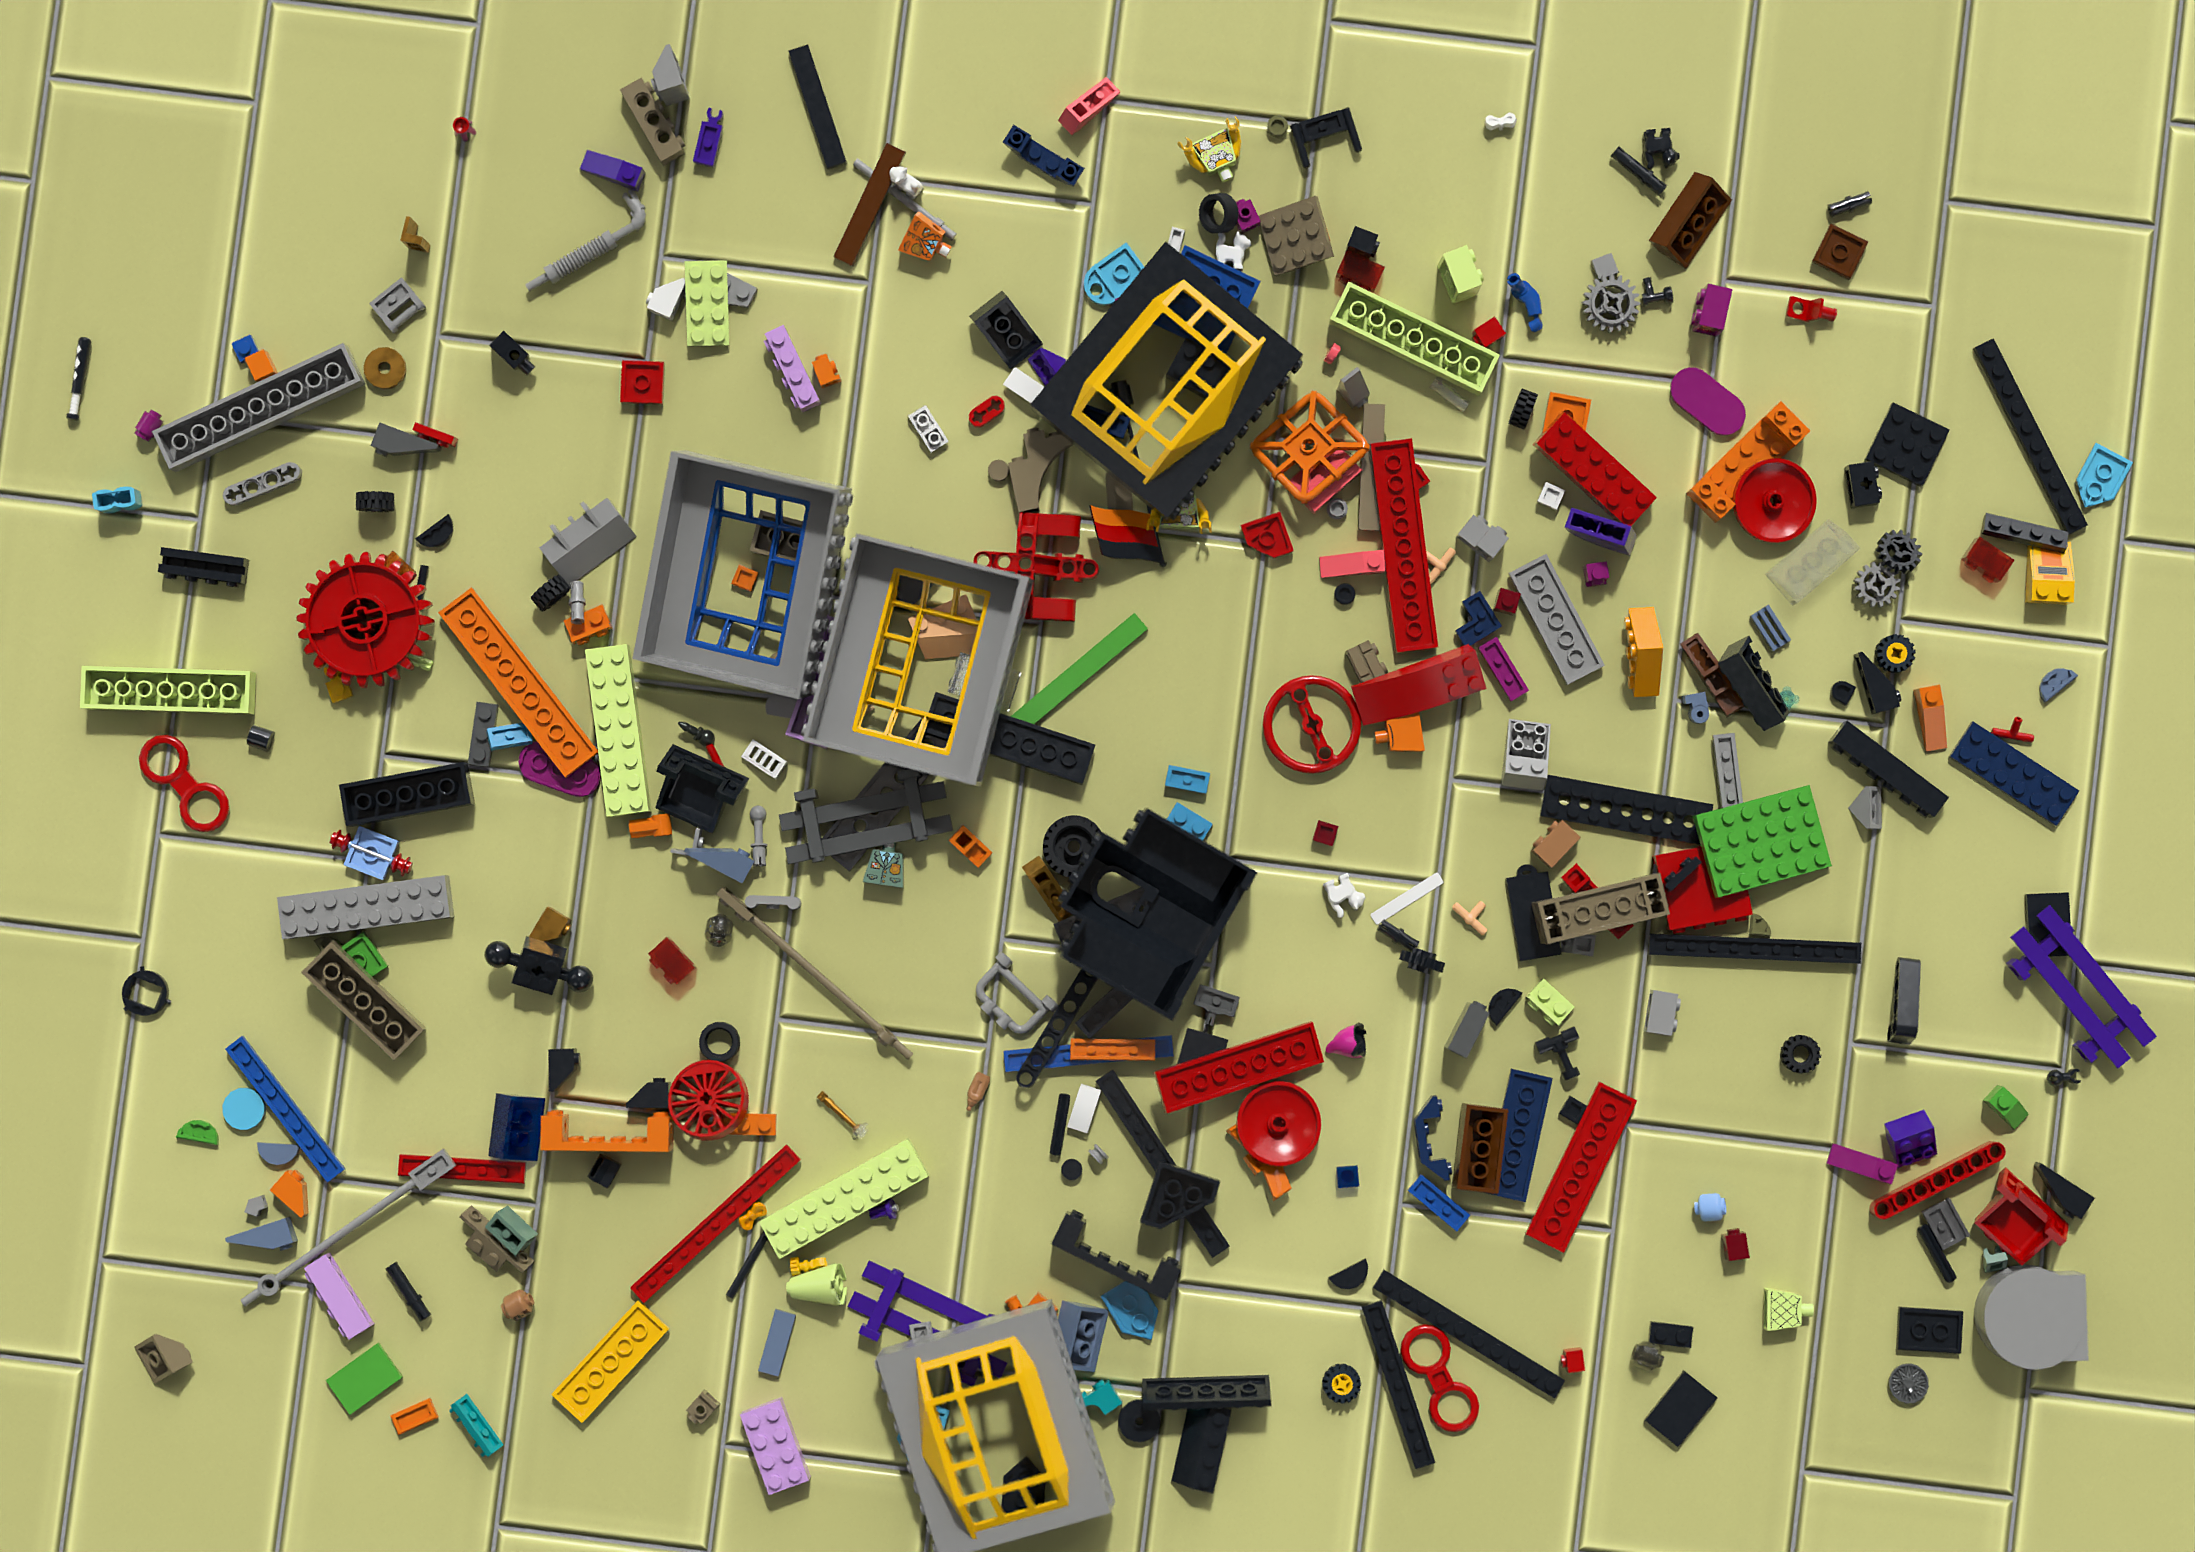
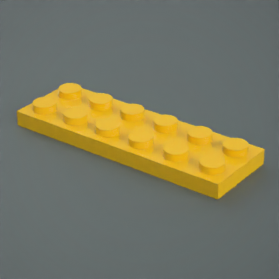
[551,1300,670,1423]

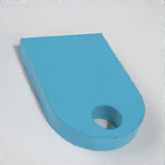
[1084,242,1144,305]

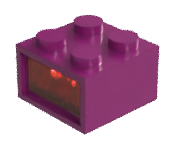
[1690,283,1733,337]

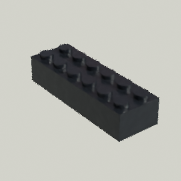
[339,762,475,827]

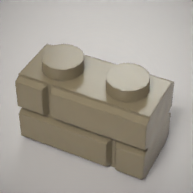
[1345,640,1388,683]

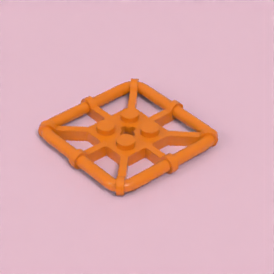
[1250,391,1370,504]

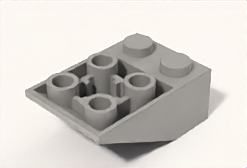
[1501,719,1551,791]

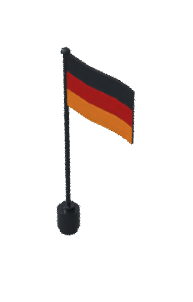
[1089,380,1167,567]

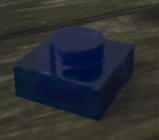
[1336,1165,1359,1188]

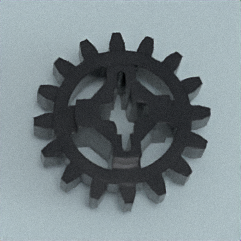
[1875,530,1922,574]
[1399,948,1445,975]

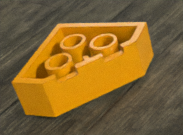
[1624,607,1663,697]

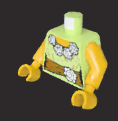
[1178,116,1241,182]
[1146,495,1212,534]

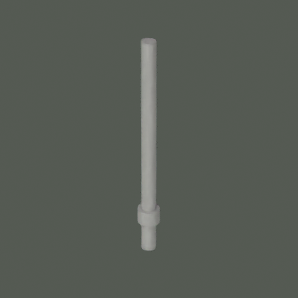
[853,159,957,240]

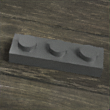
[468,702,499,767]

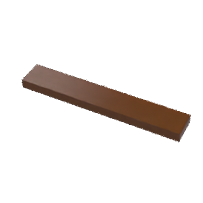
[833,143,906,266]

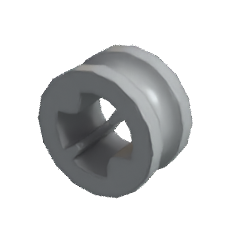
[1088,1144,1109,1164]

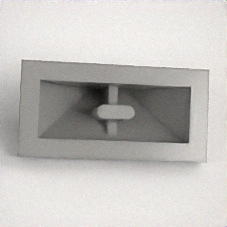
[1848,786,1882,829]

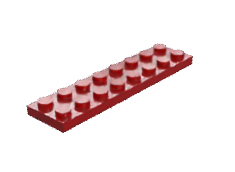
[1153,1021,1324,1113]
[1525,1081,1638,1253]

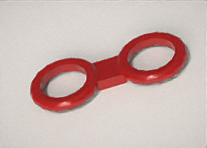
[139,735,229,832]
[1400,1324,1479,1432]

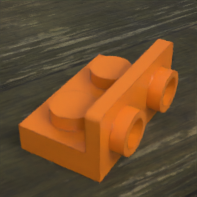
[564,605,613,646]

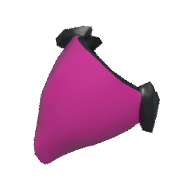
[1326,1022,1367,1059]

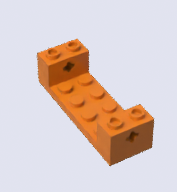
[1686,401,1810,523]
[540,1110,674,1152]

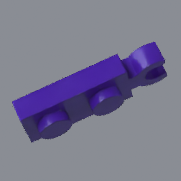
[693,108,723,167]

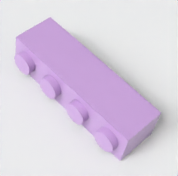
[304,1253,374,1340]

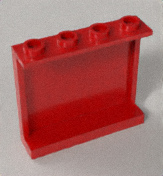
[1652,847,1753,934]

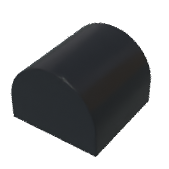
[247,725,275,752]

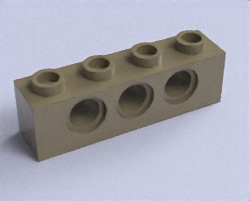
[620,77,685,166]

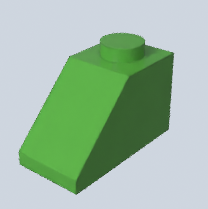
[1983,1085,2029,1130]

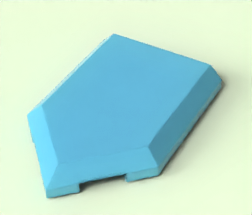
[2076,443,2133,508]

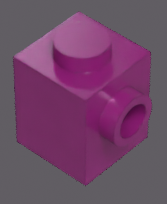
[1236,199,1261,234]

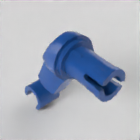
[1507,273,1543,332]

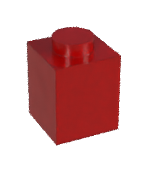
[1471,316,1506,348]

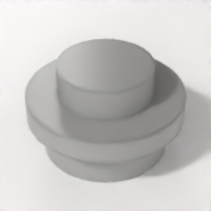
[1327,498,1348,519]

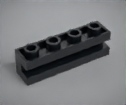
[158,547,249,588]

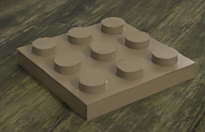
[1259,196,1334,276]

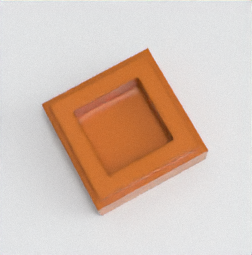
[731,565,759,592]

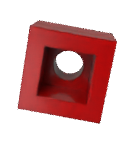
[1560,1347,1585,1373]

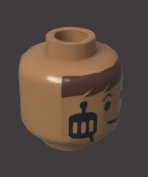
[501,1289,534,1321]

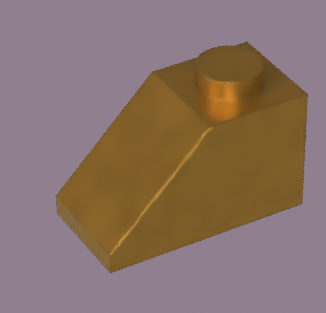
[529,907,572,942]

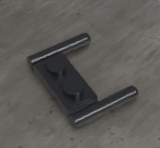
[1290,107,1362,169]

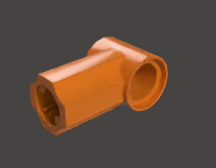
[629,814,672,838]

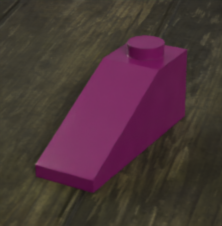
[1826,1143,1898,1184]

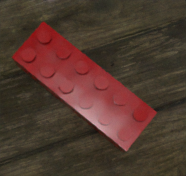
[1532,412,1657,526]

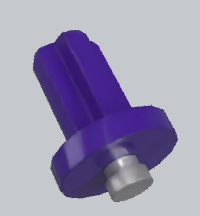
[869,1198,899,1220]

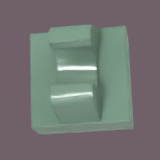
[1983,1246,2008,1273]

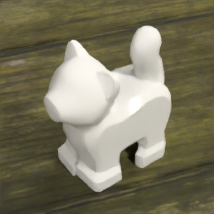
[889,167,923,200]
[1216,232,1251,272]
[1323,873,1366,918]

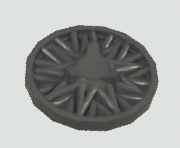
[1888,1363,1929,1403]

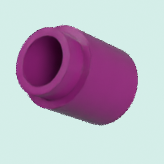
[134,409,164,442]

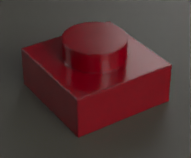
[1312,820,1339,846]

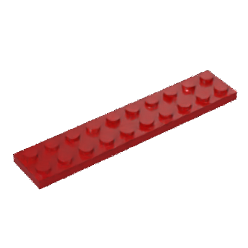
[1369,438,1438,653]

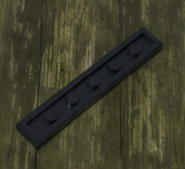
[788,44,847,170]

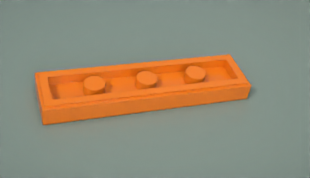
[1070,1038,1155,1061]

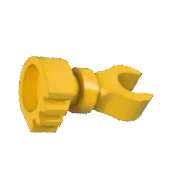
[790,1257,827,1276]

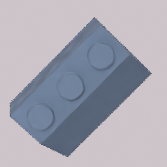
[1058,1300,1109,1372]

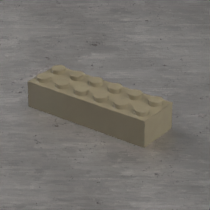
[301,940,426,1060]

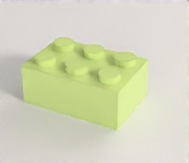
[1438,245,1484,305]

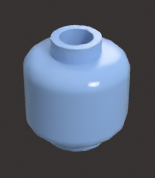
[1694,1193,1726,1222]

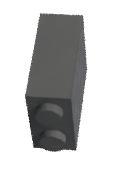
[1444,1001,1490,1058]

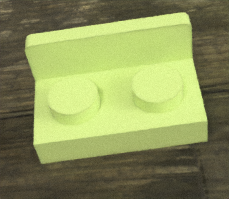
[1526,978,1574,1026]

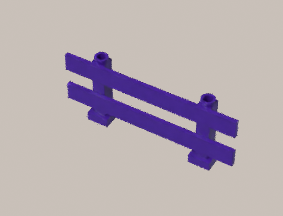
[2006,905,2157,1069]
[847,1260,1007,1387]

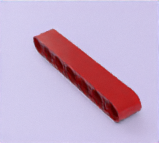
[1870,1141,2006,1219]

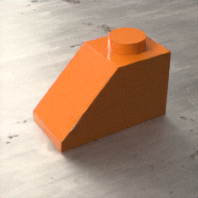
[270,1170,309,1218]

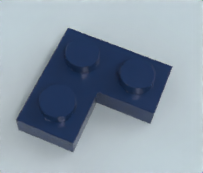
[1455,591,1502,646]

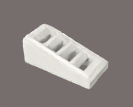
[741,740,788,780]

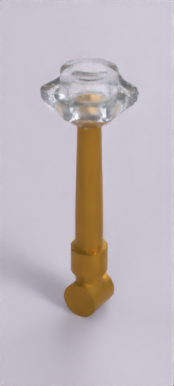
[817,1091,868,1140]

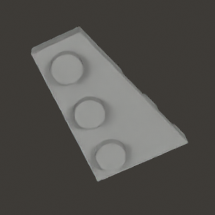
[682,260,758,308]

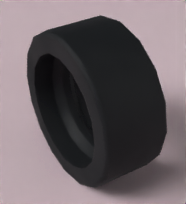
[1199,193,1239,233]
[699,1022,740,1062]

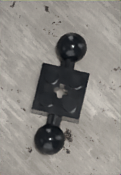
[484,936,593,995]

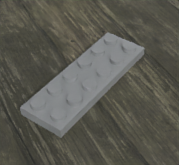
[1509,554,1605,685]

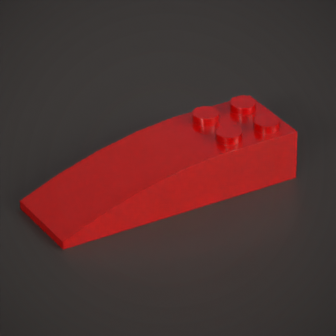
[1351,644,1487,726]

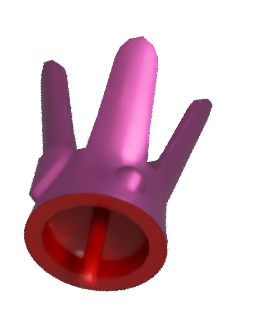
[453,117,476,142]

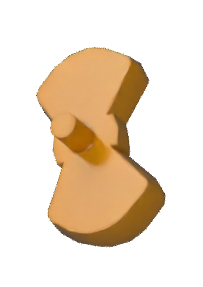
[739,1202,767,1230]

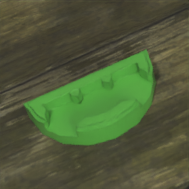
[176,1120,219,1145]

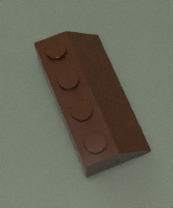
[1649,172,1732,269]
[1452,1103,1508,1194]

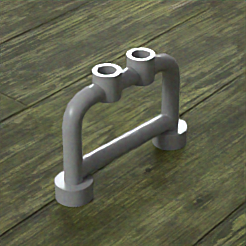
[976,951,1059,1034]

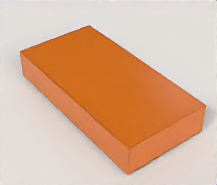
[390,1398,439,1435]

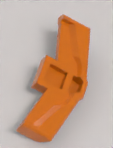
[1226,1124,1292,1202]

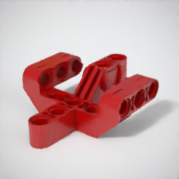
[973,512,1099,622]

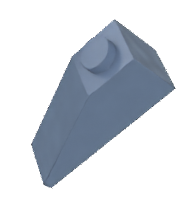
[684,848,755,883]
[225,1217,298,1251]

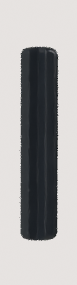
[1050,1093,1070,1156]
[1917,1224,1957,1283]

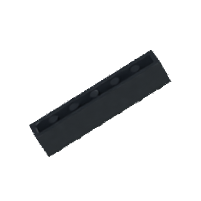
[1829,721,1949,818]

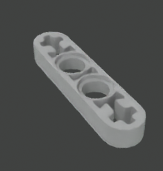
[223,462,302,506]

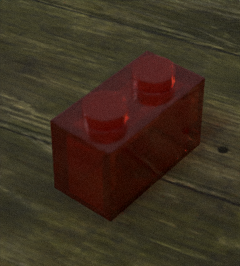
[1335,250,1385,293]
[1961,537,2015,583]
[648,937,697,985]

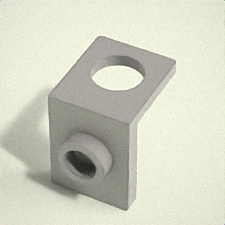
[670,827,704,856]

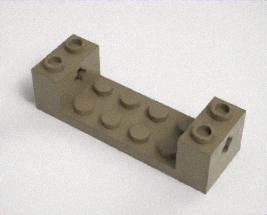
[1531,873,1670,944]

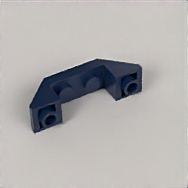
[1003,124,1085,187]
[1413,1095,1452,1181]

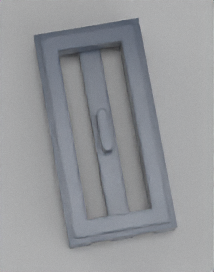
[1750,605,1791,652]

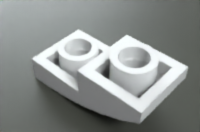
[1003,367,1044,403]
[908,405,948,452]
[1067,1084,1101,1133]

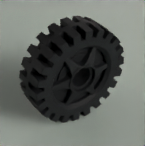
[1043,815,1101,877]

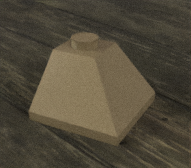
[135,1334,193,1384]

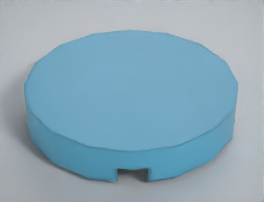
[222,1088,266,1130]

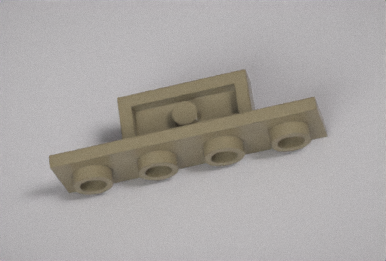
[459,1205,534,1273]

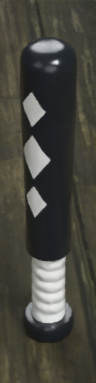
[66,337,91,420]

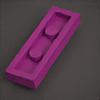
[1478,637,1529,702]

